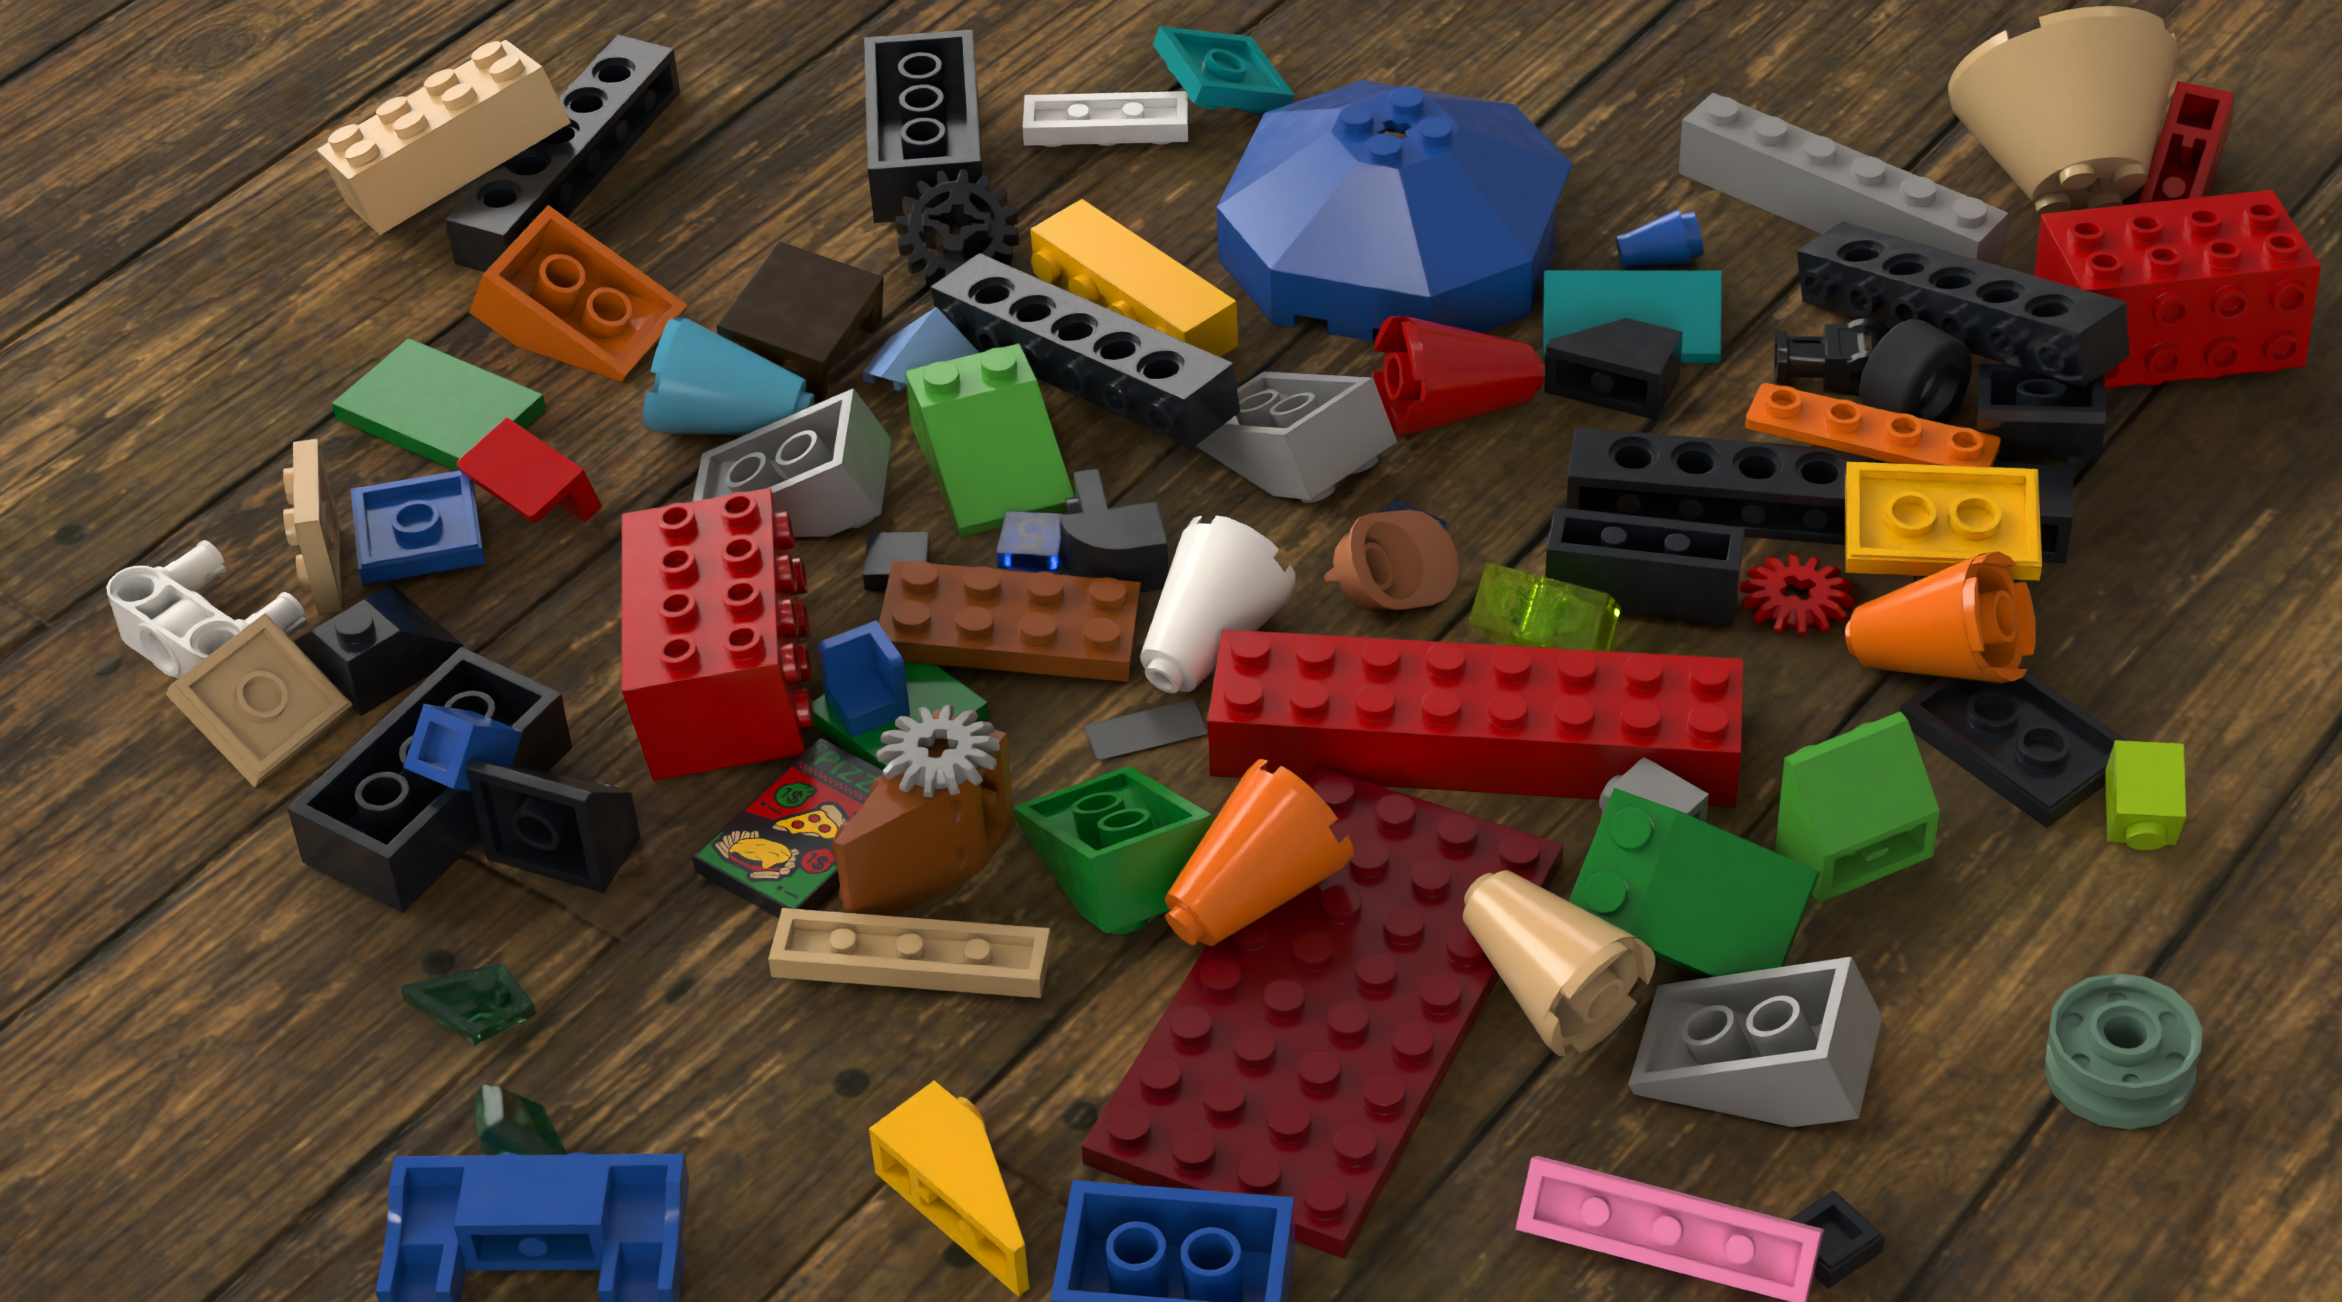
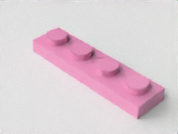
[1515,1156,1824,1302]

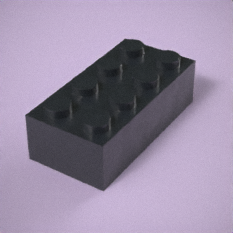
[864,30,986,223]
[287,647,573,913]

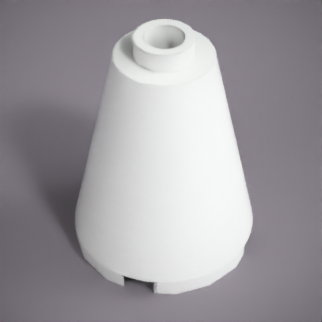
[1140,516,1297,693]

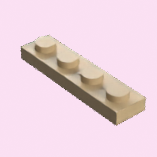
[768,908,1052,998]

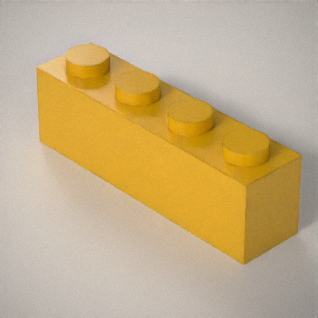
[1030,199,1238,357]

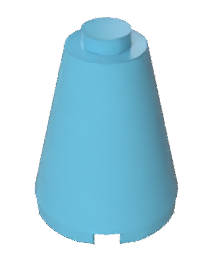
[643,316,814,436]

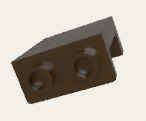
[717,241,884,403]

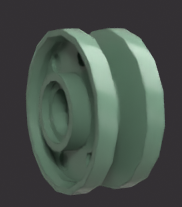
[2044,973,2203,1130]

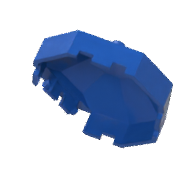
[1217,80,1572,342]

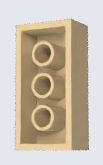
[316,40,571,235]

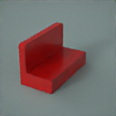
[457,417,602,523]

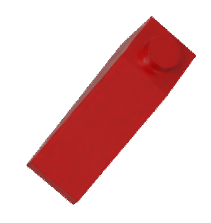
[2138,81,2234,204]

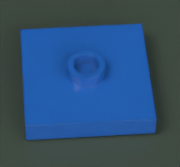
[351,470,485,585]

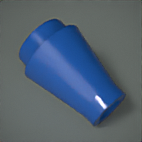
[1616,209,1704,269]

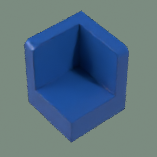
[818,621,910,738]
[403,704,523,791]

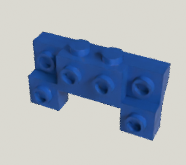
[376,1152,690,1302]

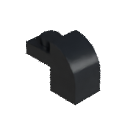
[1059,469,1169,593]

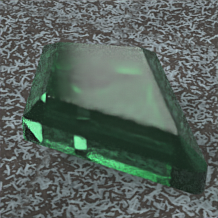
[401,962,536,1045]
[474,1084,568,1155]

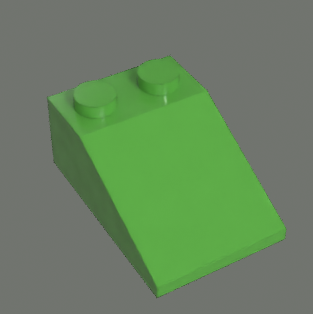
[905,344,1075,538]

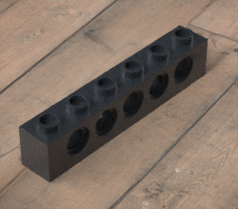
[445,35,680,272]
[1797,222,2130,387]
[931,253,1240,448]

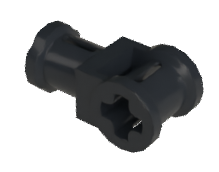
[1774,318,1889,396]

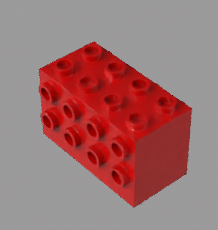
[2034,190,2321,388]
[622,488,814,781]

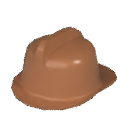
[1324,510,1459,611]

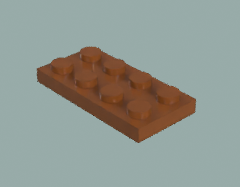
[879,560,1141,682]

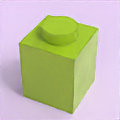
[2105,740,2186,850]

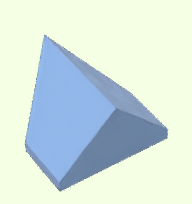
[862,307,979,391]

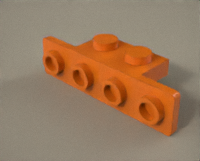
[1745,383,2001,467]

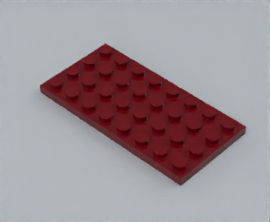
[1081,767,1563,1259]

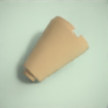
[1463,870,1655,1056]

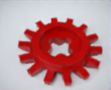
[1740,554,1855,636]

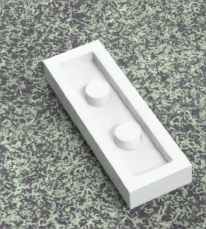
[1023,91,1189,147]

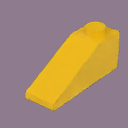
[869,1080,1030,1297]

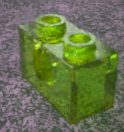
[1468,562,1621,651]

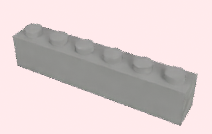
[1679,93,2009,266]

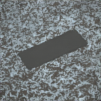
[1084,700,1208,760]

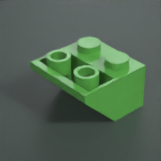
[1775,711,1940,903]

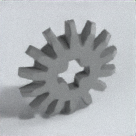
[877,705,1000,797]

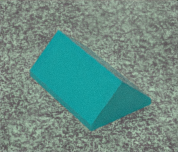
[1541,270,1722,363]

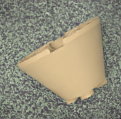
[1948,6,2178,217]

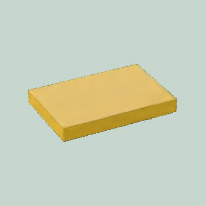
[1845,462,2042,581]

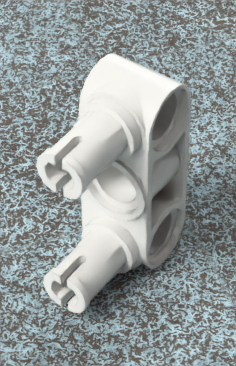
[106,540,307,679]

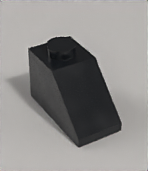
[1544,318,1683,421]

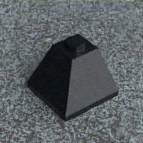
[293,584,464,716]
[465,759,641,893]

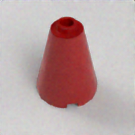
[1372,316,1545,436]

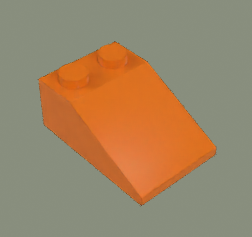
[469,205,688,382]

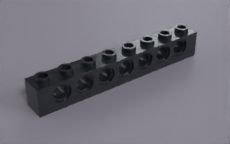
[1567,428,2073,564]

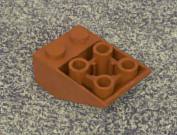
[832,709,1015,916]

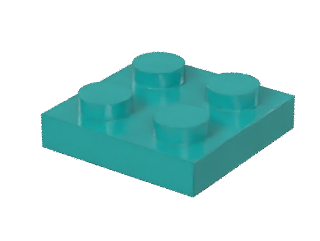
[1152,26,1295,114]

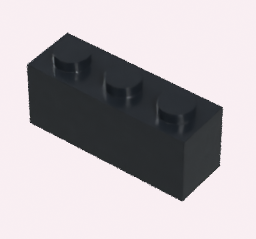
[1544,507,1745,626]

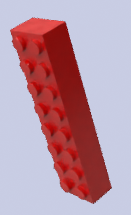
[1207,629,1743,808]

